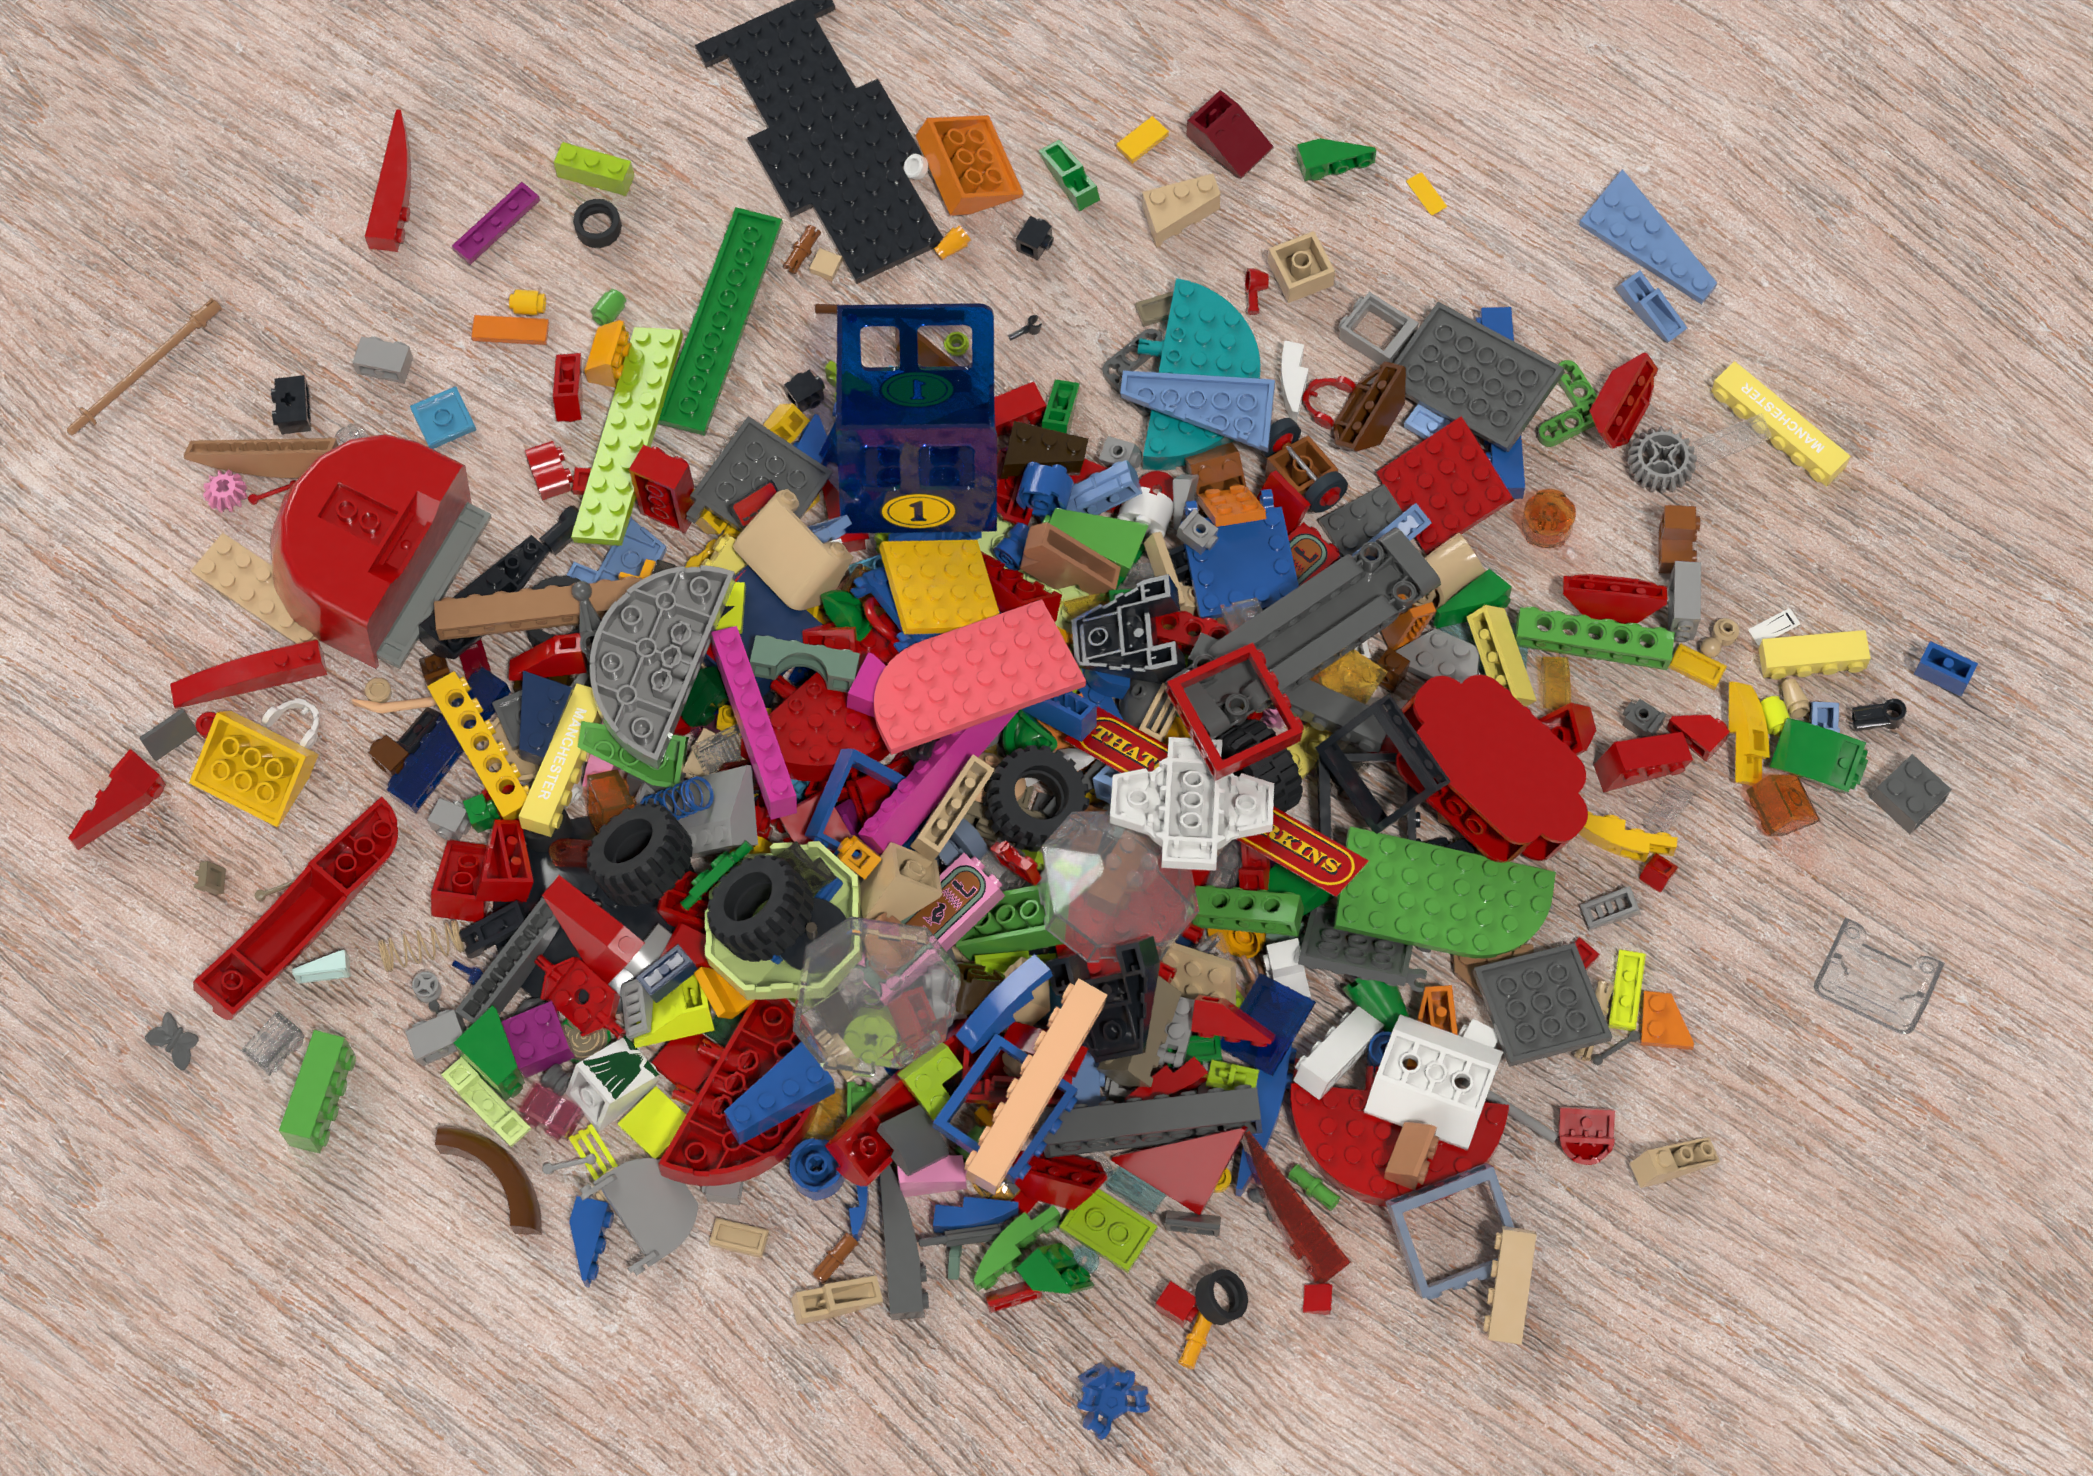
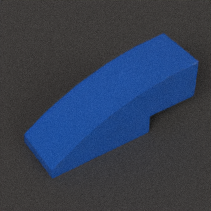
[933,1197,1019,1233]

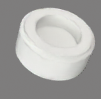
[904,154,928,180]

